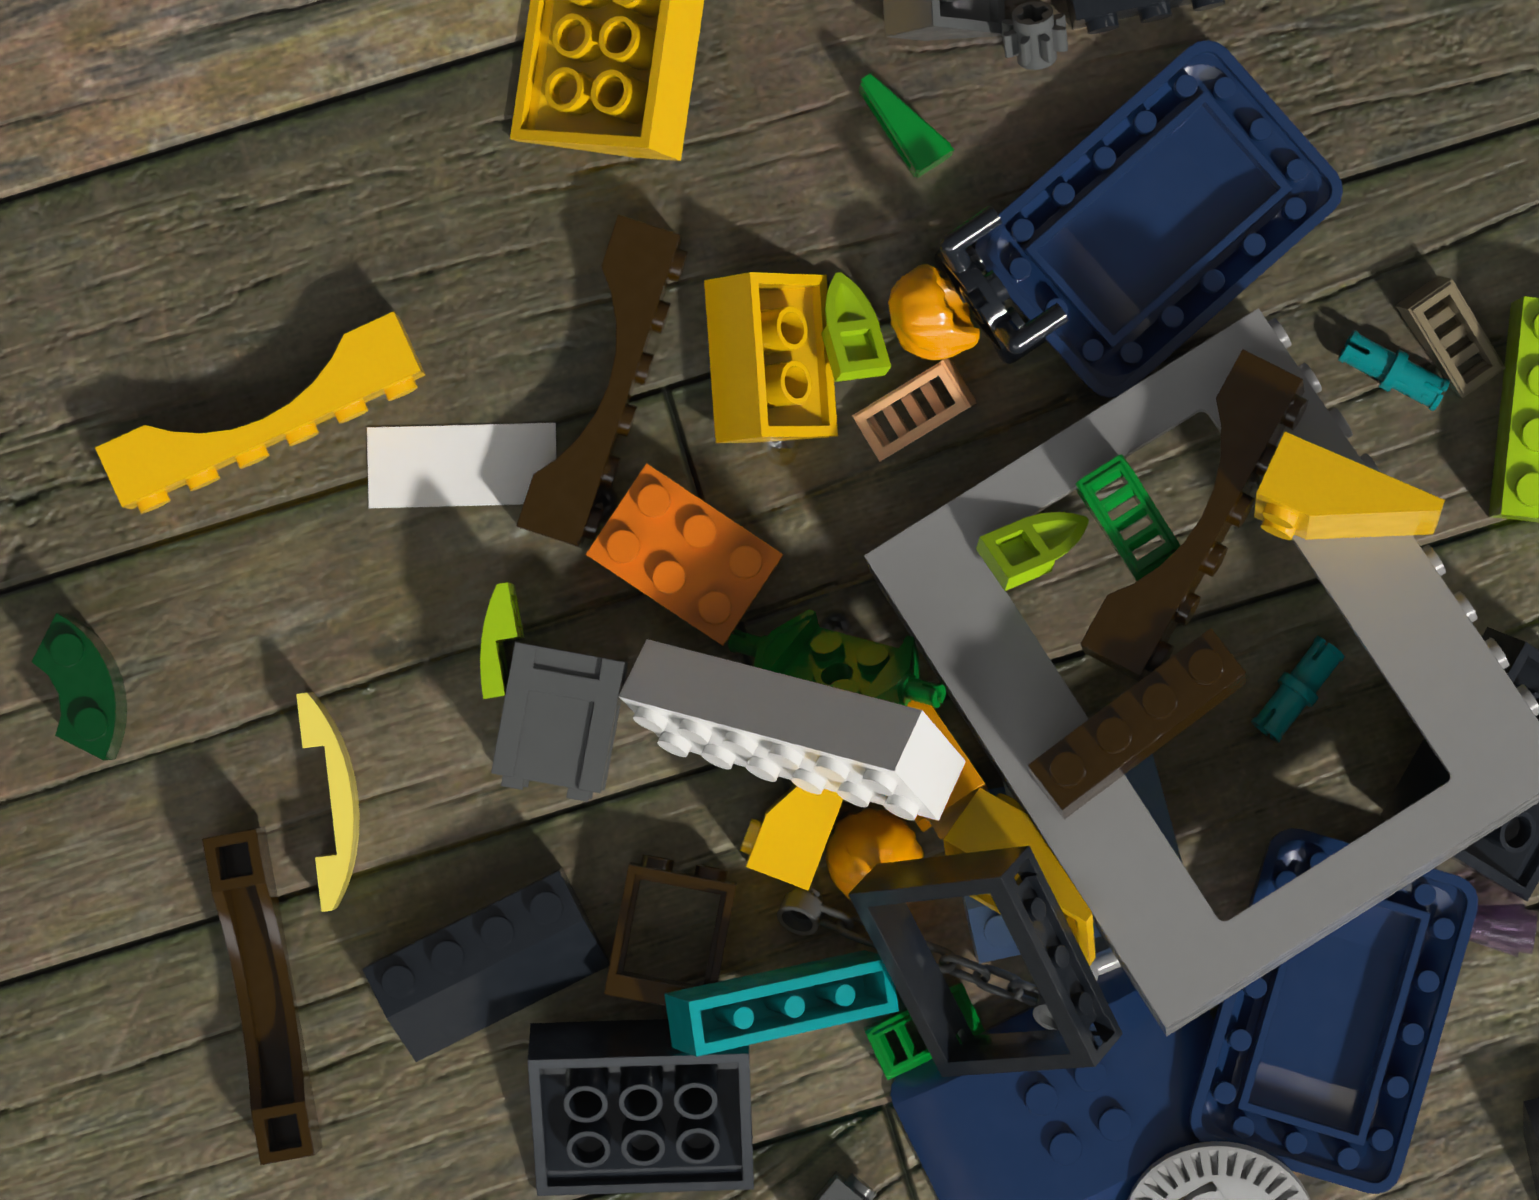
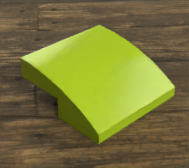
[480,582,525,699]

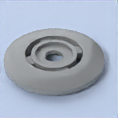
[1127,1141,1310,1200]

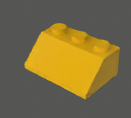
[704,272,838,443]

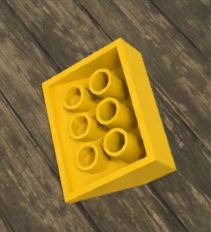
[510,0,704,161]

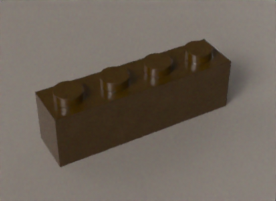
[1028,628,1246,819]

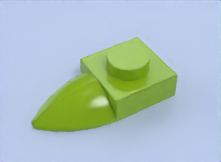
[821,272,891,382]
[976,512,1089,591]

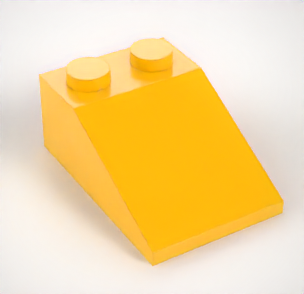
[1254,431,1445,540]
[740,784,843,891]
[943,788,1096,966]

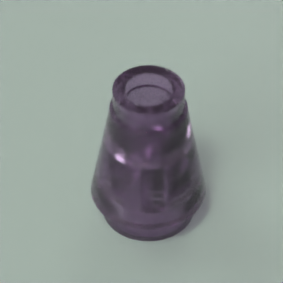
[1469,904,1538,958]

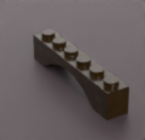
[516,215,688,548]
[1080,349,1309,682]
[202,826,323,1165]

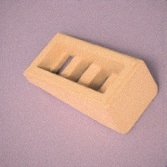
[852,358,976,461]

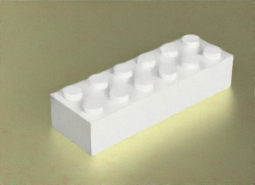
[619,639,966,821]

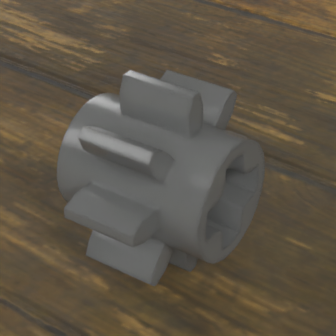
[1001,1,1068,70]

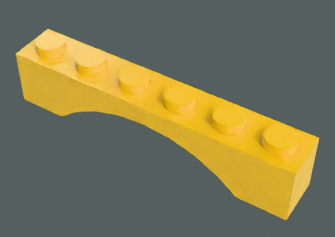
[95,311,426,514]

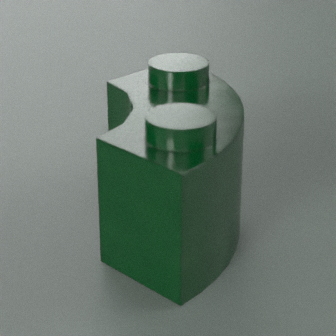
[31,613,127,761]

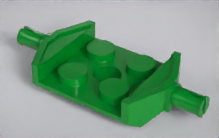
[728,609,946,708]

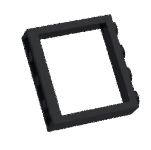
[848,846,1123,1077]

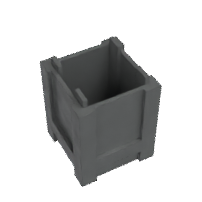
[491,642,629,802]

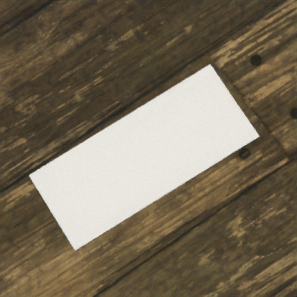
[367,423,557,508]

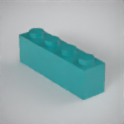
[664,950,899,1057]

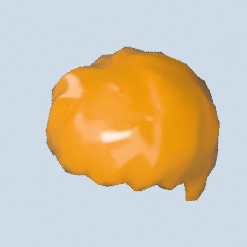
[888,264,980,360]
[825,808,924,902]

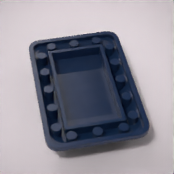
[975,40,1343,399]
[1189,828,1478,1194]
[890,967,1214,1200]

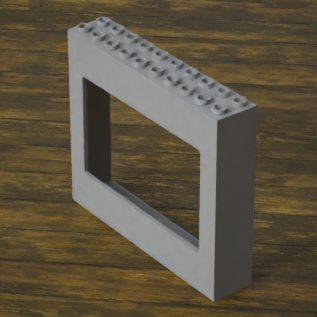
[864,308,1539,1037]

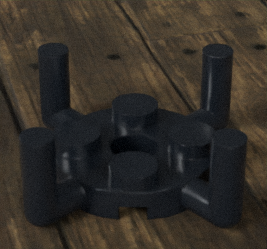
[935,205,1069,364]

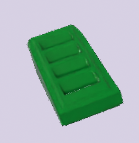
[858,74,955,178]
[1075,454,1181,582]
[864,982,985,1080]

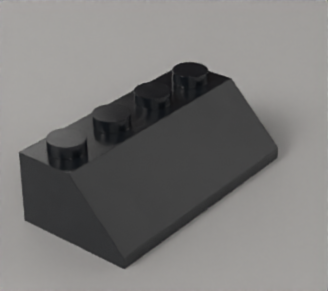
[362,867,610,1062]

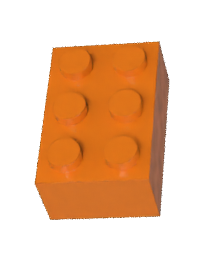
[586,463,784,646]

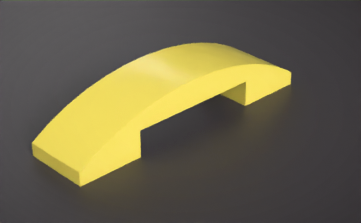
[296,692,360,912]

